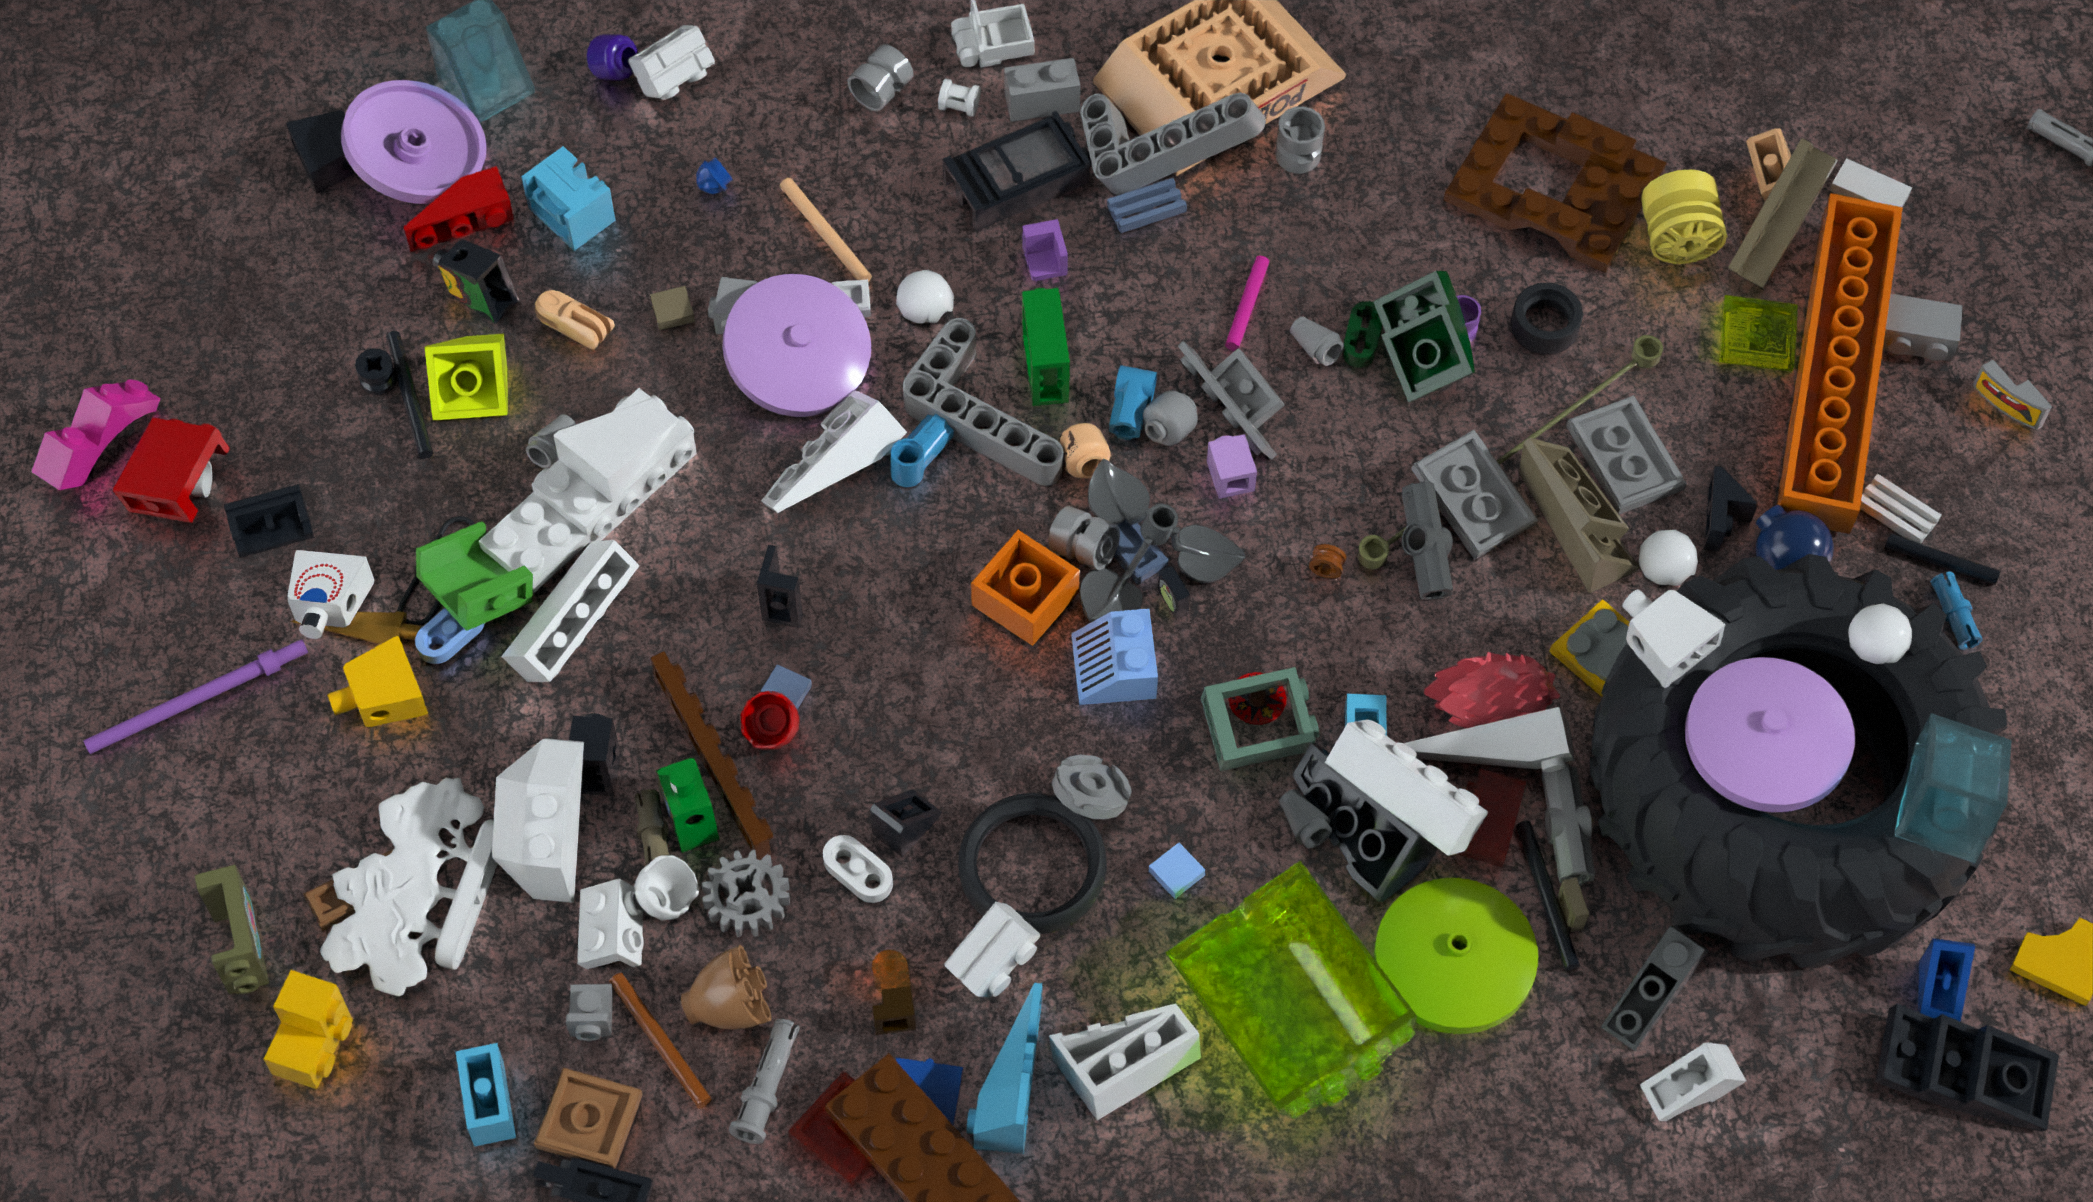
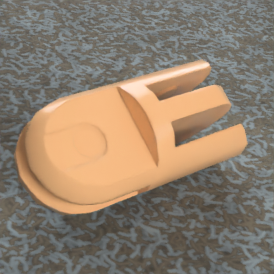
[535,290,615,350]

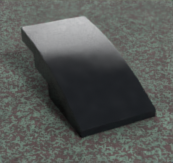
[1875,1003,2059,1132]

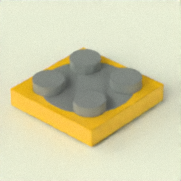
[1549,599,1630,697]

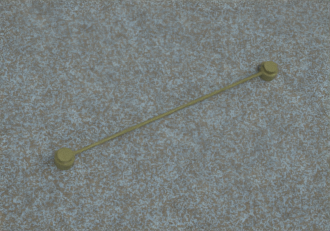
[1357,335,1663,569]

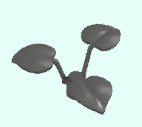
[1079,459,1246,622]

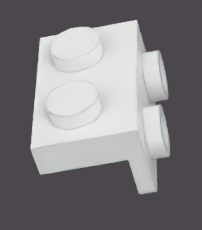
[577,878,644,969]

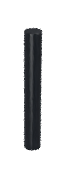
[1885,533,2001,585]

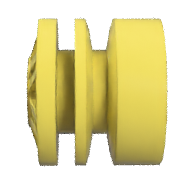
[1641,169,1727,264]

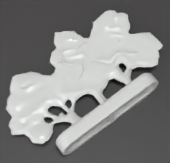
[321,777,498,996]

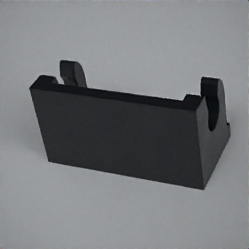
[223,484,315,558]

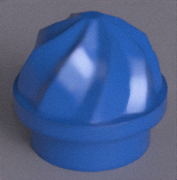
[696,157,733,194]

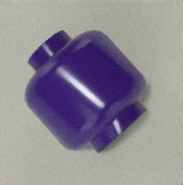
[586,34,638,81]

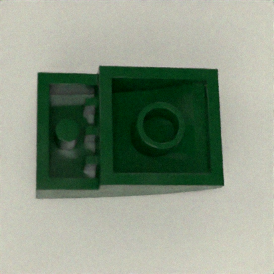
[1373,271,1475,403]

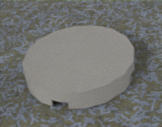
[1052,754,1131,820]

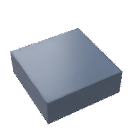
[760,664,812,710]

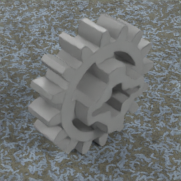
[702,850,790,937]

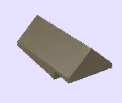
[1519,438,1640,594]

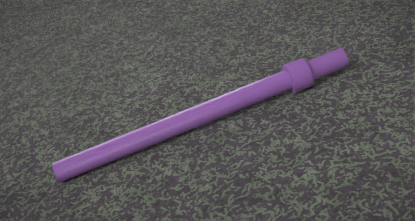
[83,639,308,754]

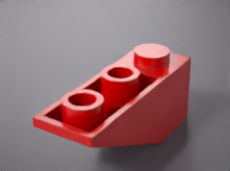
[403,166,514,252]

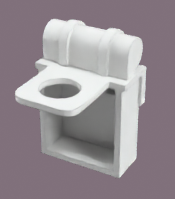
[951,0,1035,68]

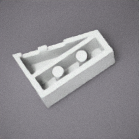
[1049,1003,1201,1120]

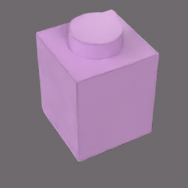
[1207,434,1257,499]

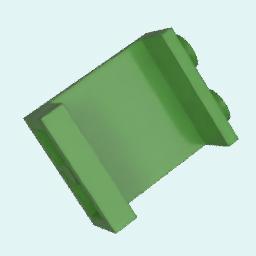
[416,521,533,631]

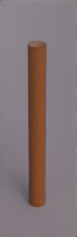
[609,973,712,1109]

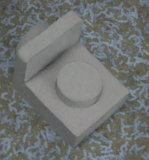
[566,984,613,1041]

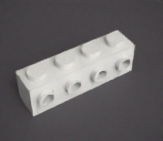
[501,540,639,682]
[1325,719,1488,856]

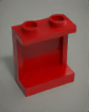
[112,418,230,523]

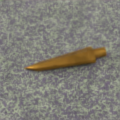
[290,611,423,644]

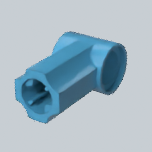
[1109,365,1157,440]
[891,414,954,487]

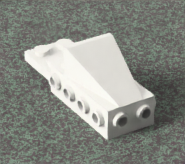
[479,388,697,593]

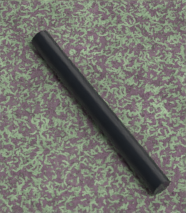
[386,331,433,459]
[1516,820,1580,971]

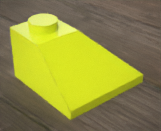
[425,334,508,420]

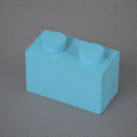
[455,1043,516,1147]

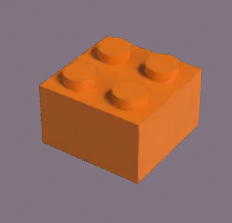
[971,530,1080,646]

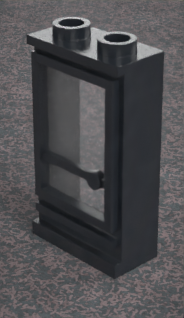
[942,111,1092,232]

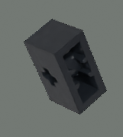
[569,713,621,796]

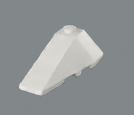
[761,390,907,513]
[1404,707,1574,772]

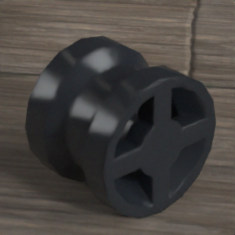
[355,348,397,395]

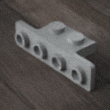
[1177,341,1285,460]

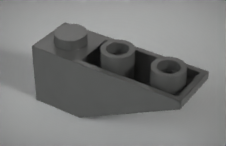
[1601,926,1709,1051]

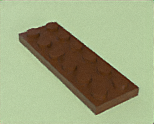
[824,1053,1021,1202]

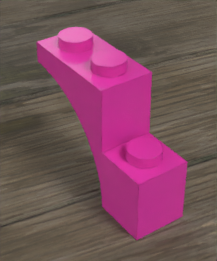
[31,380,161,490]

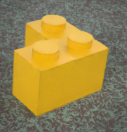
[264,970,352,1089]

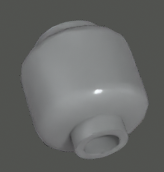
[1143,391,1198,446]

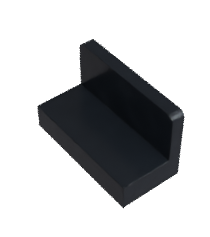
[757,545,803,628]

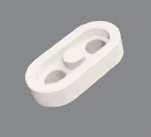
[823,835,893,903]

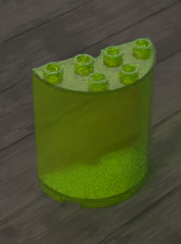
[1165,860,1417,1119]

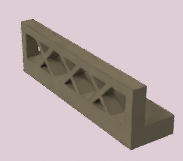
[1728,138,1838,289]

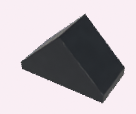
[870,789,942,857]

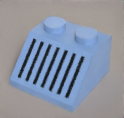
[1071,609,1158,705]

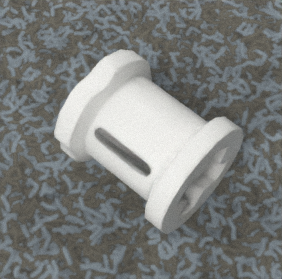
[938,79,981,117]

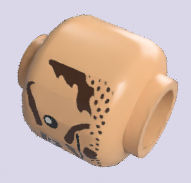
[1058,423,1111,479]

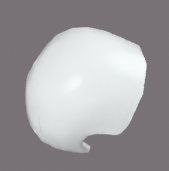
[896,270,954,323]
[1638,530,1698,586]
[1848,603,1912,664]
[634,855,699,921]

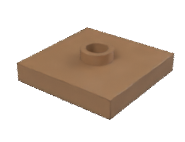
[534,1068,643,1169]

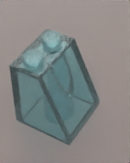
[425,0,535,123]
[1894,713,2012,863]

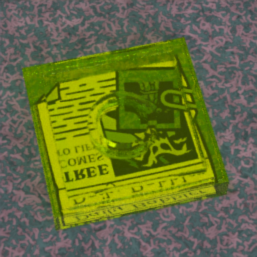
[1719,295,1798,372]

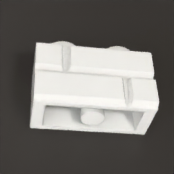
[628,25,715,100]
[944,902,1041,998]

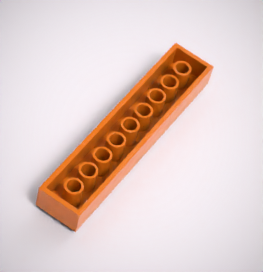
[1777,193,1903,534]

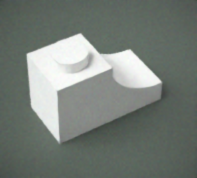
[1640,1042,1746,1122]

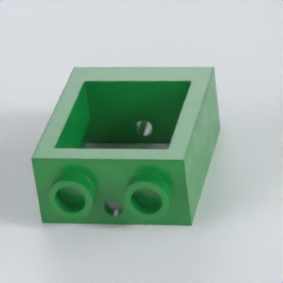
[1022,288,1070,406]

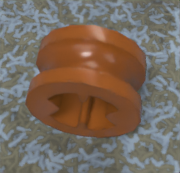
[1309,544,1347,579]

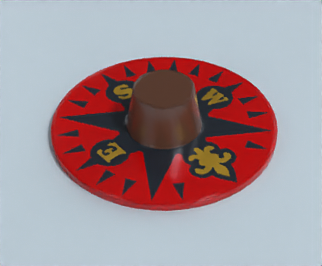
[1228,672,1287,725]

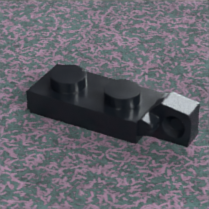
[533,1157,654,1202]

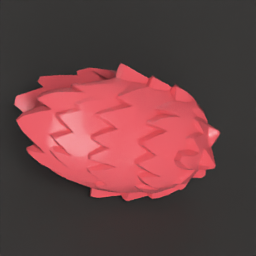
[1424,652,1560,728]

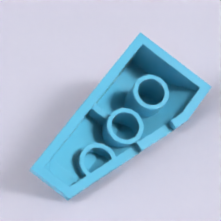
[966,983,1042,1154]

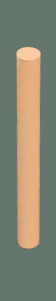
[780,178,872,282]

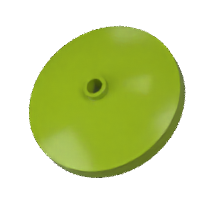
[1374,878,1538,1034]

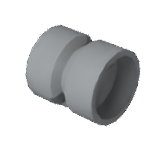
[847,44,914,112]
[1275,106,1325,174]
[1048,506,1120,570]

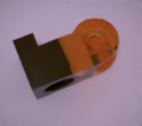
[872,950,916,1036]

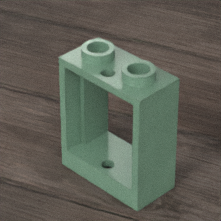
[1201,667,1319,772]

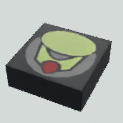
[1158,566,1190,619]

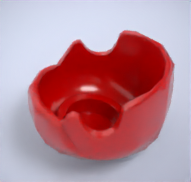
[740,691,800,750]

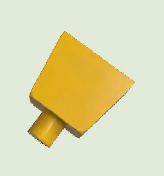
[327,635,428,727]

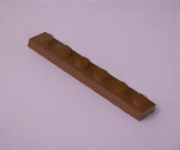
[650,651,774,860]

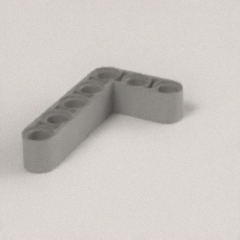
[1081,92,1266,195]
[903,318,1064,486]

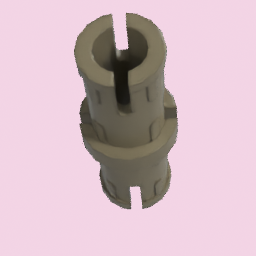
[634,789,669,866]

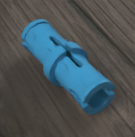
[1930,572,1983,650]

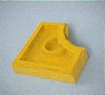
[2009,917,2093,1006]

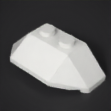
[492,738,584,903]

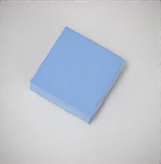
[1148,842,1205,899]

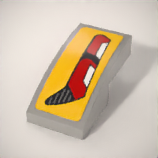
[1972,360,2052,430]

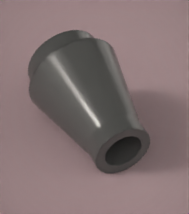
[1279,789,1332,848]

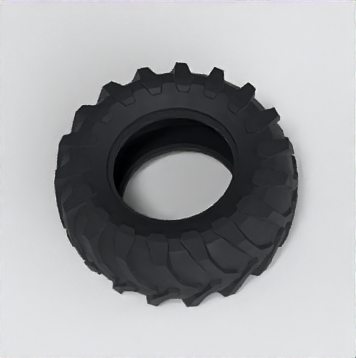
[1590,554,2009,968]

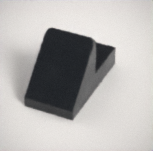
[1704,466,1758,551]

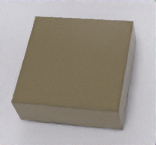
[650,286,695,330]
[1557,877,1589,933]

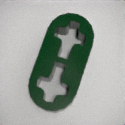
[1342,301,1382,368]

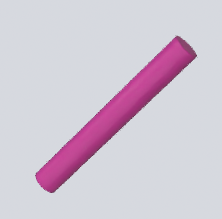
[1225,256,1269,351]

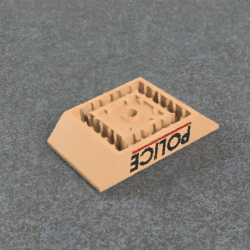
[1093,0,1346,176]

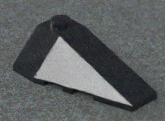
[1293,743,1438,902]

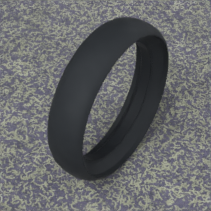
[958,793,1107,934]

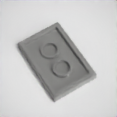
[1566,396,1687,515]
[1411,430,1538,560]

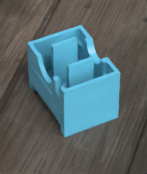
[521,146,616,251]

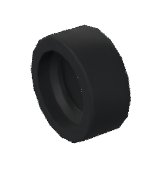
[1510,282,1583,355]

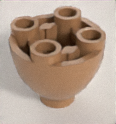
[681,945,771,1030]

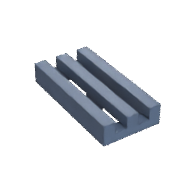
[1107,178,1187,234]

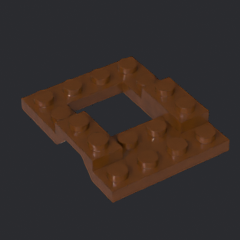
[1443,93,1667,273]

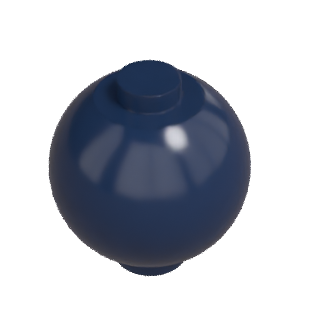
[1756,505,1834,570]

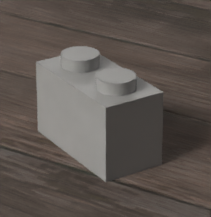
[1004,58,1081,122]
[1883,294,1963,362]

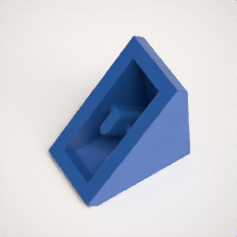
[1918,938,1975,1022]

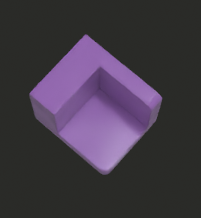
[1022,219,1068,281]

